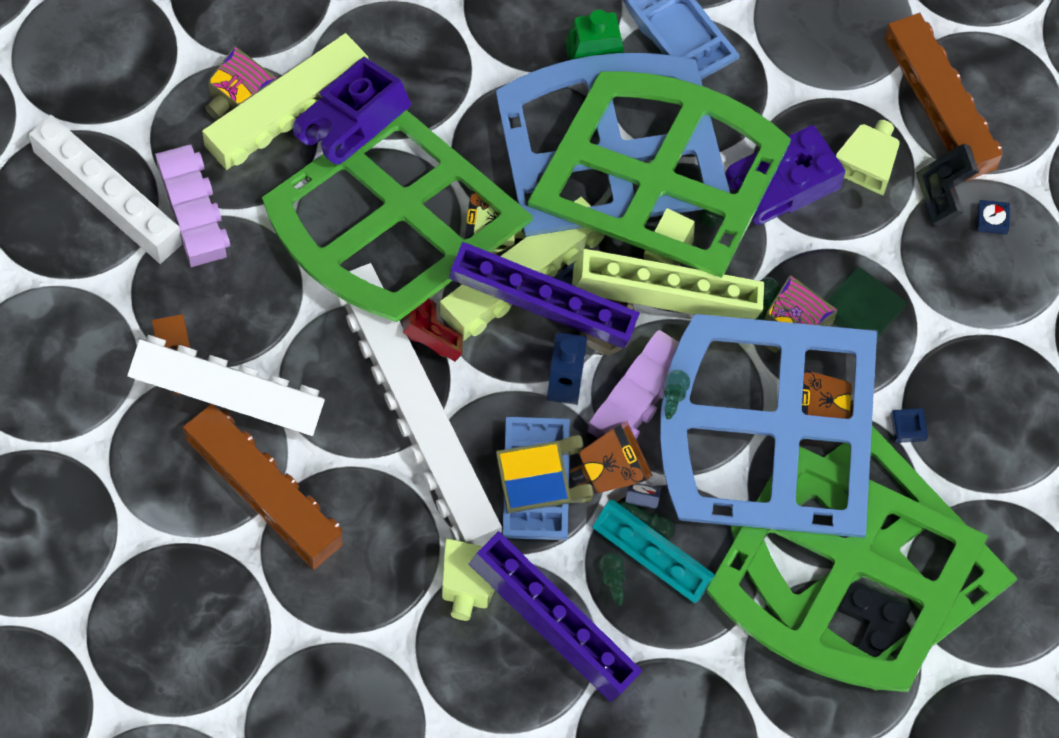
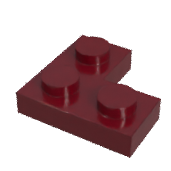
[403,299,463,362]

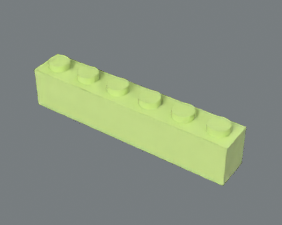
[202,33,368,170]
[440,197,604,341]
[572,249,764,319]

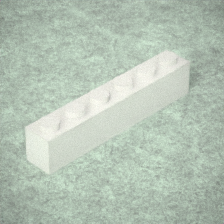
[29,115,183,264]
[127,335,325,436]

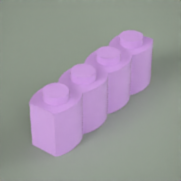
[155,144,230,267]
[588,330,679,439]

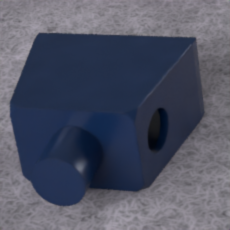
[547,333,587,405]

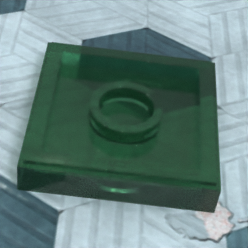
[826,266,907,339]

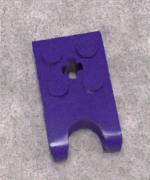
[293,56,411,164]
[725,124,846,225]

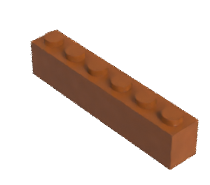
[884,12,1002,181]
[183,403,343,570]

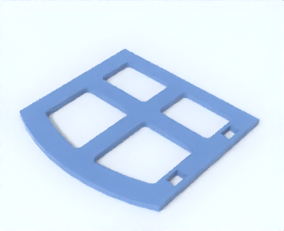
[496,53,730,237]
[660,314,877,538]

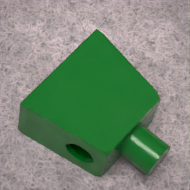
[565,9,624,61]

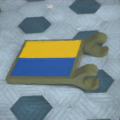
[496,435,593,514]

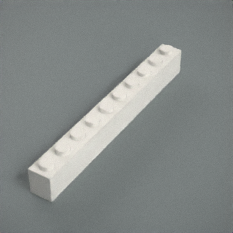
[334,263,502,546]

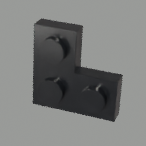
[915,144,979,227]
[839,581,913,657]

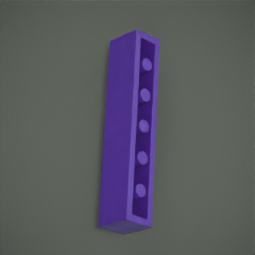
[448,241,640,349]
[468,531,643,703]

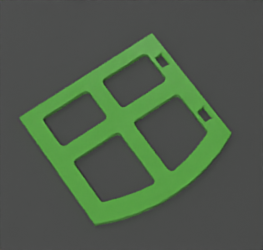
[528,71,791,278]
[262,110,533,322]
[731,426,1017,691]
[707,446,988,692]

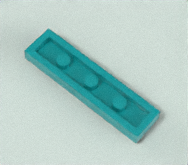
[592,499,716,603]

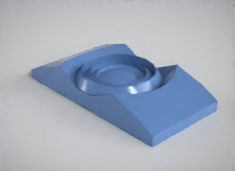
[623,0,740,80]
[503,417,570,540]

